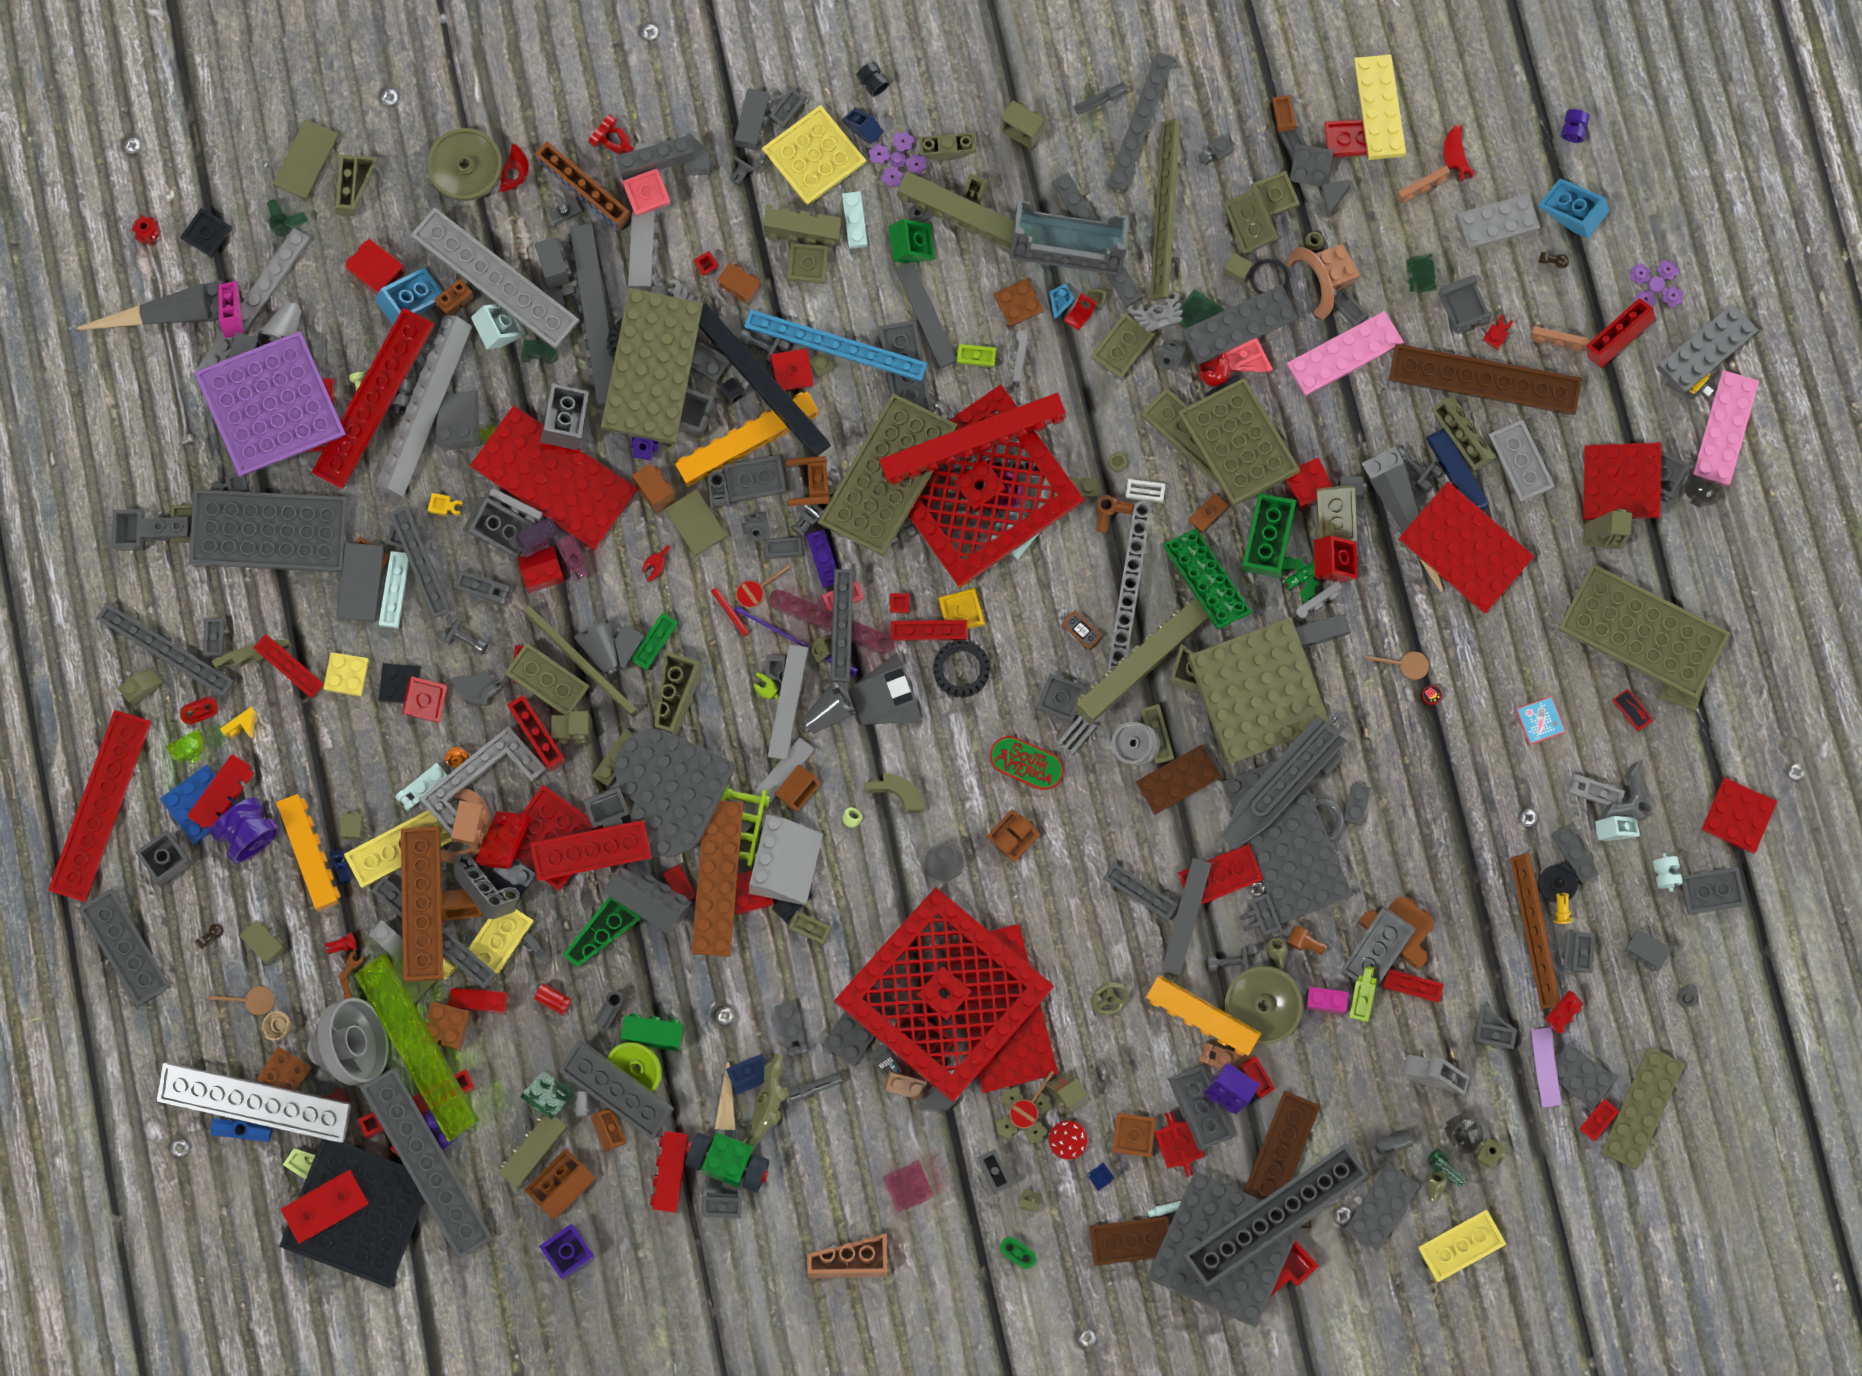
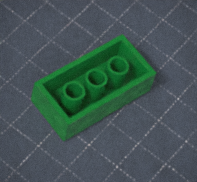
[1243,493,1297,579]

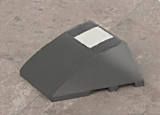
[849,652,923,725]

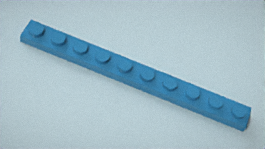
[744,309,928,382]

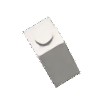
[369,920,403,963]

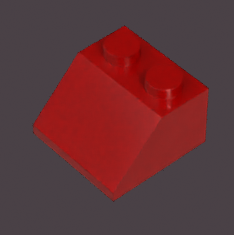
[517,546,565,593]

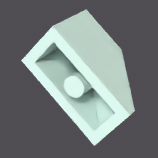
[1595,816,1640,841]

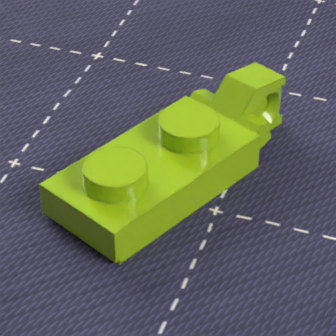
[1349,966,1377,1022]

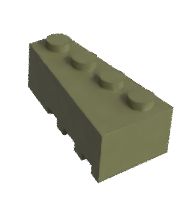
[763,204,842,247]
[654,650,704,736]
[1045,1072,1088,1117]

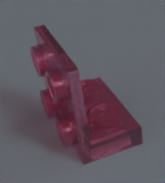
[883,1159,934,1213]

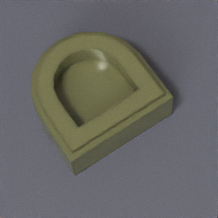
[1087,288,1108,311]

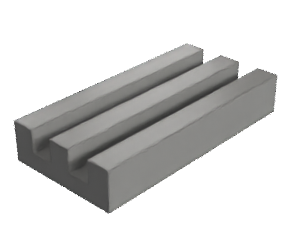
[1057,716,1096,756]

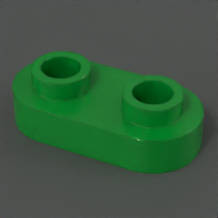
[1000,1237,1036,1269]

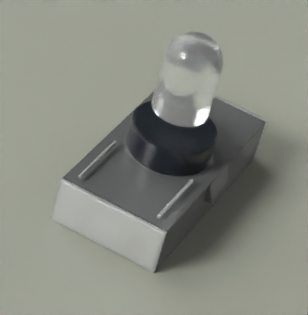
[547,198,582,226]

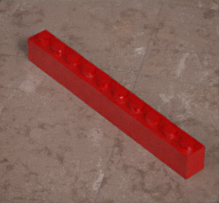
[879,392,1066,485]

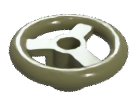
[1091,982,1128,1015]

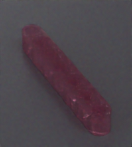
[769,589,892,655]

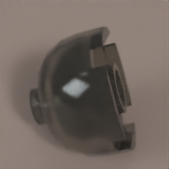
[1685,473,1724,508]
[1445,1114,1484,1154]

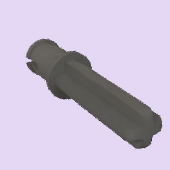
[1074,82,1128,115]

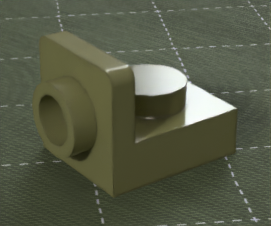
[809,634,832,662]
[1018,1189,1042,1213]

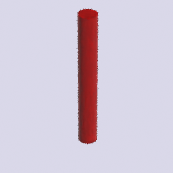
[711,587,750,637]

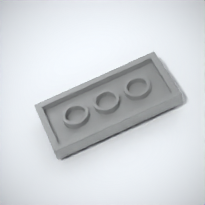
[1457,194,1540,250]
[1488,420,1555,503]

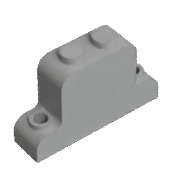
[1401,1055,1469,1096]

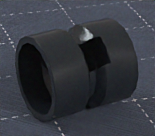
[856,61,890,97]

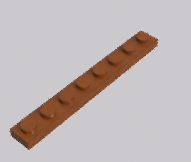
[1510,853,1560,1010]

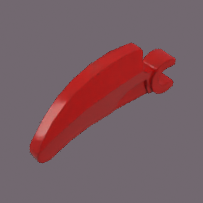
[1443,124,1474,181]

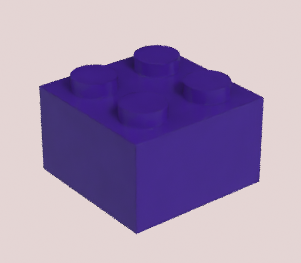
[1204,1063,1260,1114]
[539,1223,596,1281]

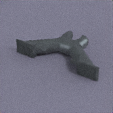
[1599,762,1651,821]

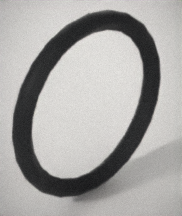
[1250,259,1289,295]

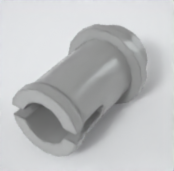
[574,1092,589,1117]

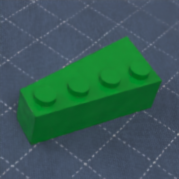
[562,896,641,969]

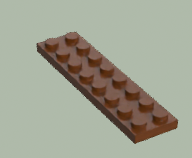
[691,801,744,957]
[401,826,444,983]

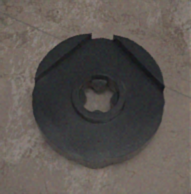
[1539,864,1578,903]

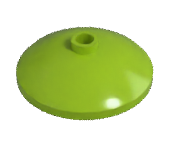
[607,1041,662,1092]

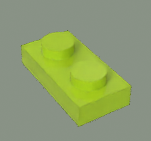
[957,344,996,368]

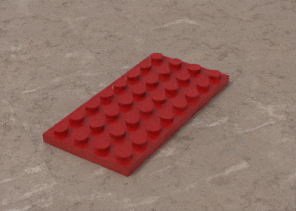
[469,405,638,551]
[944,924,1058,1094]

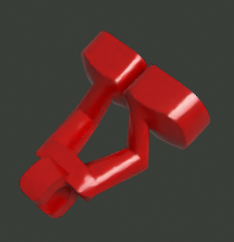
[588,114,634,155]

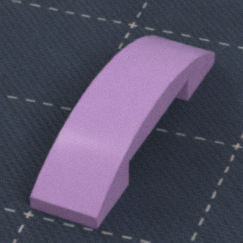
[1532,1027,1563,1108]

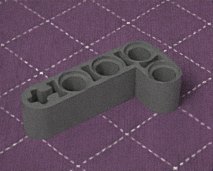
[452,854,520,919]

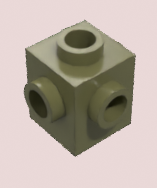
[1475,1137,1506,1170]

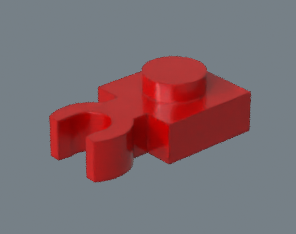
[1482,315,1513,350]

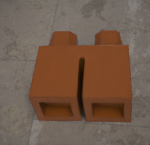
[434,279,475,316]

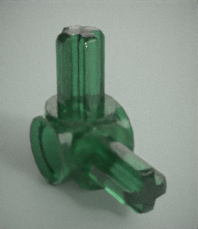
[267,199,307,237]

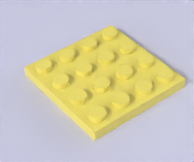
[762,105,866,206]

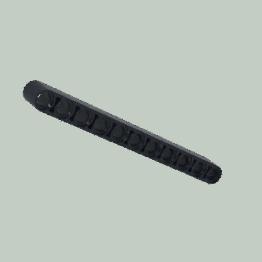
[699,302,831,458]

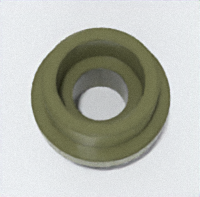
[1305,232,1324,250]

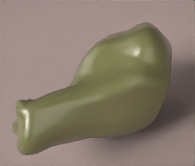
[1266,938,1288,970]
[1426,1169,1448,1203]

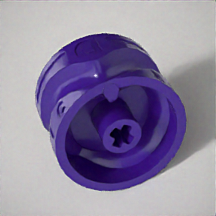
[210,797,280,864]

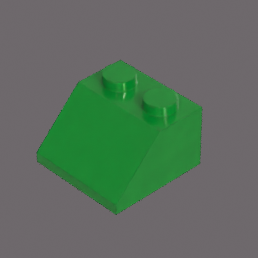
[888,219,935,264]

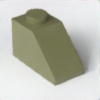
[117,668,163,707]

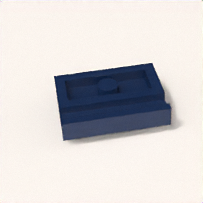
[726,1054,766,1095]

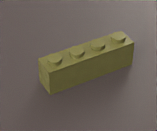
[499,1111,568,1190]

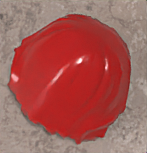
[1198,352,1231,387]

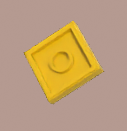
[938,588,985,629]

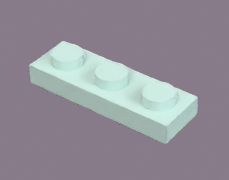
[842,191,868,249]

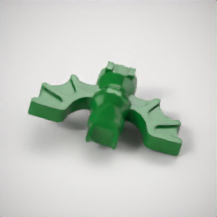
[1282,555,1319,603]

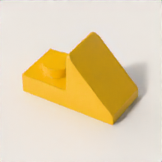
[220,706,257,739]

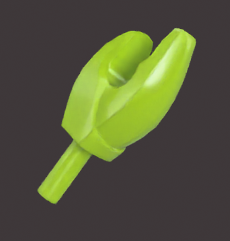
[753,672,779,701]

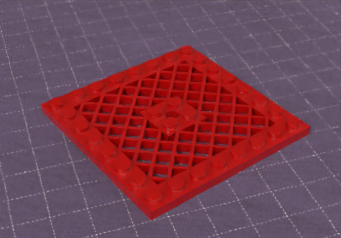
[908,384,1085,589]
[834,887,1054,1103]

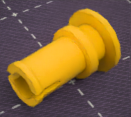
[1553,893,1573,924]

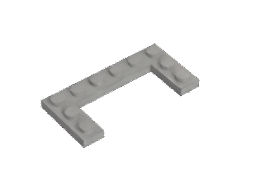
[419,726,546,836]

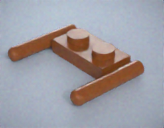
[785,456,829,506]

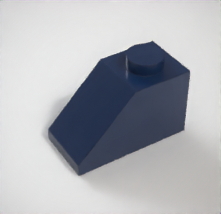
[842,108,884,144]

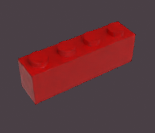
[1586,298,1655,368]
[507,695,566,772]
[650,1131,689,1214]

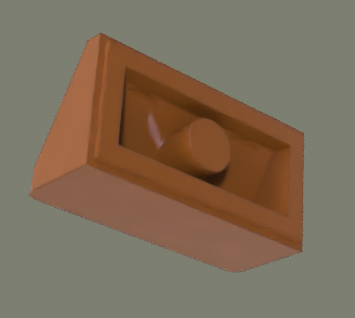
[591,1108,627,1152]

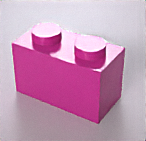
[1305,987,1348,1014]

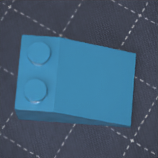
[1538,178,1609,238]
[375,267,443,325]

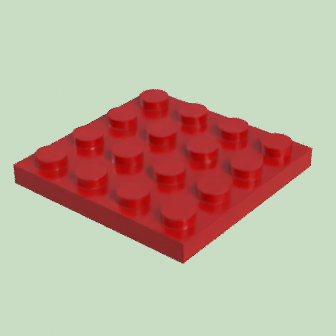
[1583,443,1662,520]
[515,785,603,892]

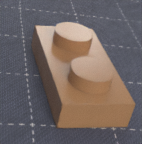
[883,1070,927,1100]

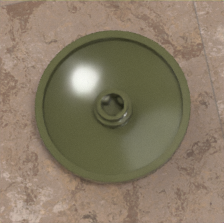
[427,128,502,201]
[1225,966,1304,1045]

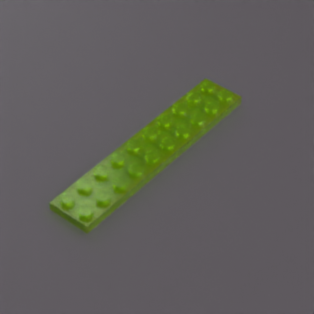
[355,953,480,1142]

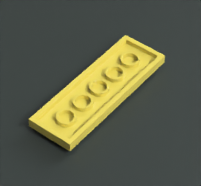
[1354,55,1406,160]
[344,810,453,889]

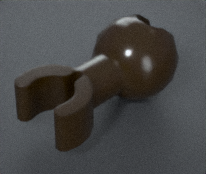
[1539,252,1569,269]
[195,924,224,949]

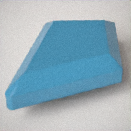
[1049,283,1075,319]

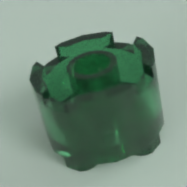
[1405,254,1437,294]

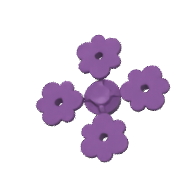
[869,131,927,187]
[1629,260,1683,308]

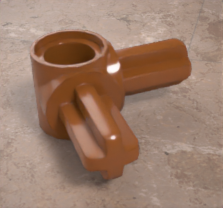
[1096,495,1134,533]

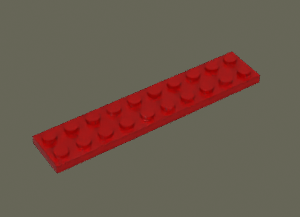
[311,308,435,490]
[48,710,152,903]

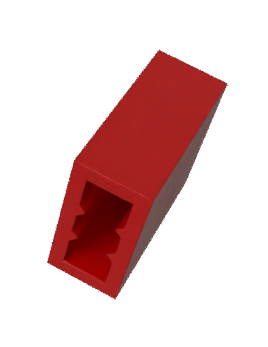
[345,238,405,295]

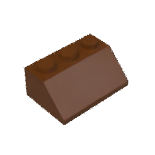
[524,1148,596,1220]

